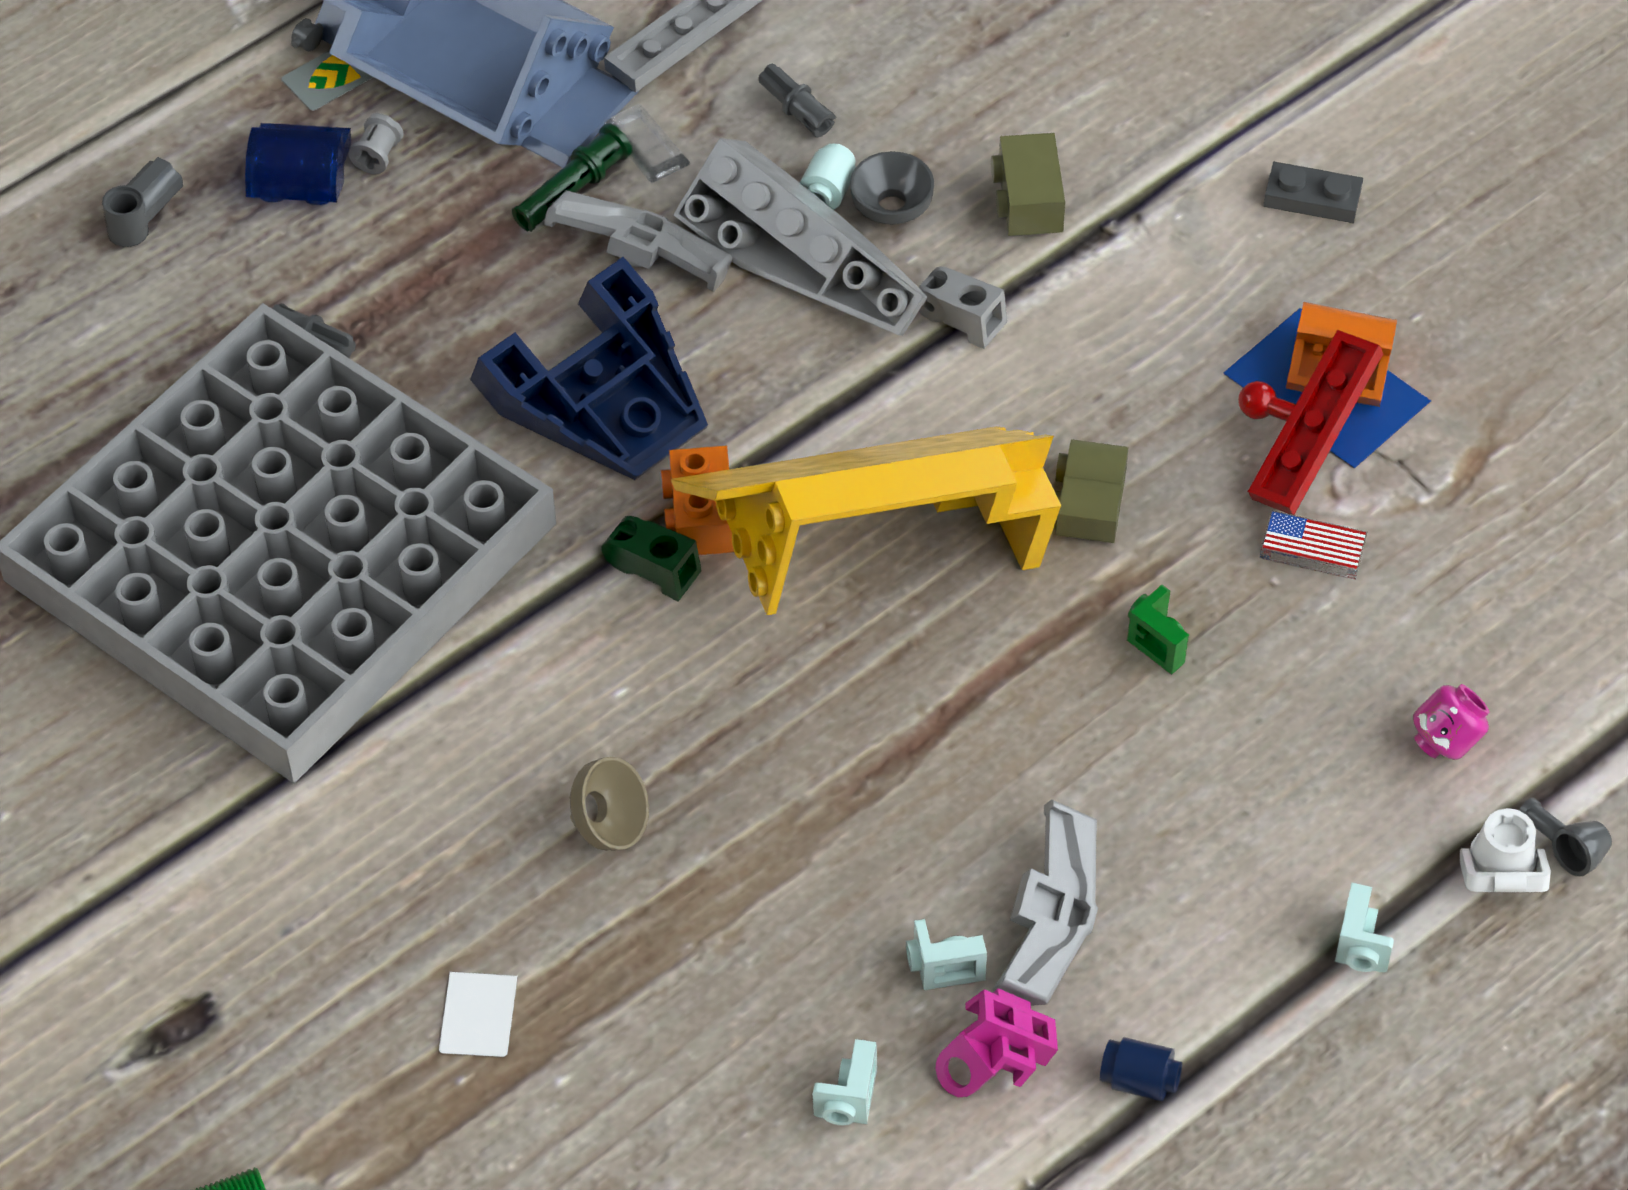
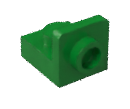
[1127,585,1189,675]

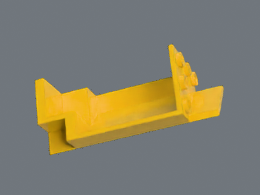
[671,426,1061,615]

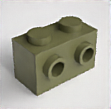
[991,133,1065,236]

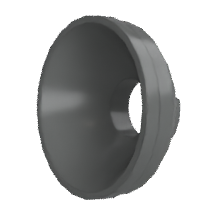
[850,151,934,225]

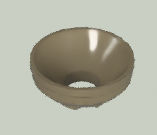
[569,757,649,851]

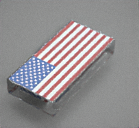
[1260,510,1367,580]

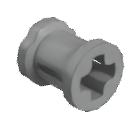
[348,113,404,174]

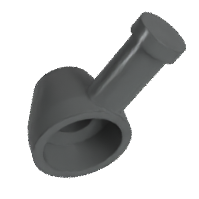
[1519,798,1612,877]

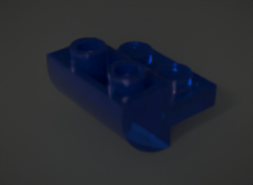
[245,123,351,205]

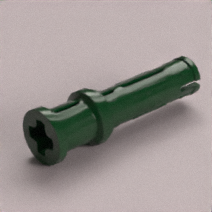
[512,123,633,232]

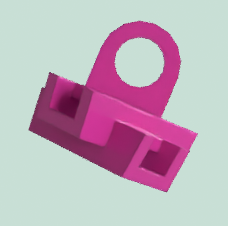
[935,988,1058,1097]

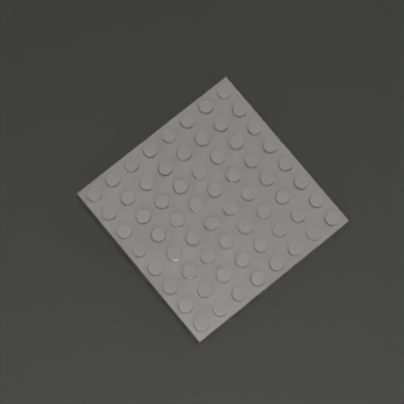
[0,303,557,783]

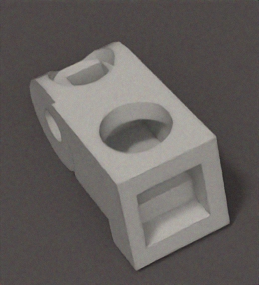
[918,266,1007,349]

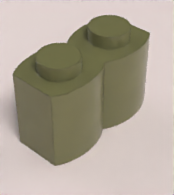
[1054,439,1129,543]

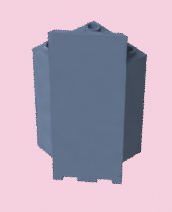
[315,0,640,168]

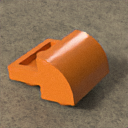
[1286,302,1397,407]

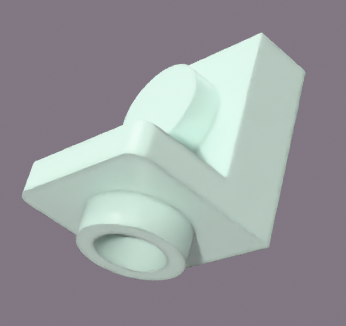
[1335,883,1394,972]
[906,919,987,990]
[812,1039,877,1125]

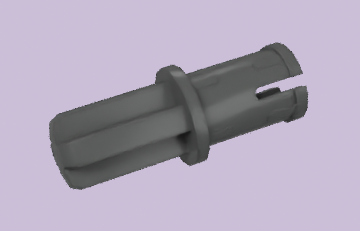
[758,64,836,137]
[272,303,356,358]

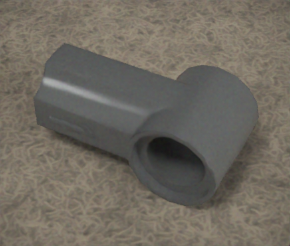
[102,157,183,247]

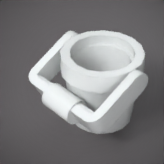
[1460,808,1551,892]

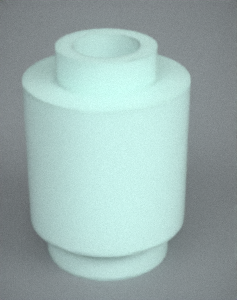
[800,143,856,210]

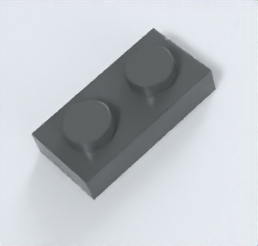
[1263,161,1363,223]

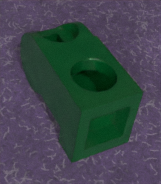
[601,516,702,602]

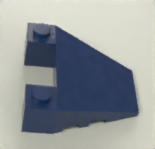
[470,257,708,480]

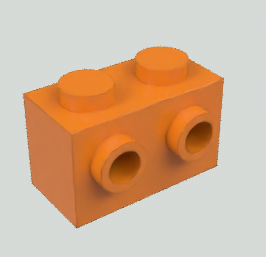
[661,445,734,555]

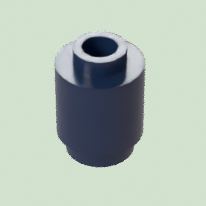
[1100,1037,1182,1101]

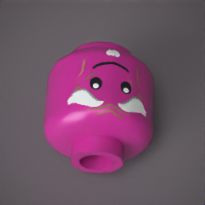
[1413,684,1490,760]

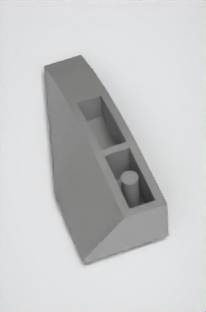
[673,138,927,336]

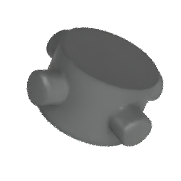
[291,18,323,52]

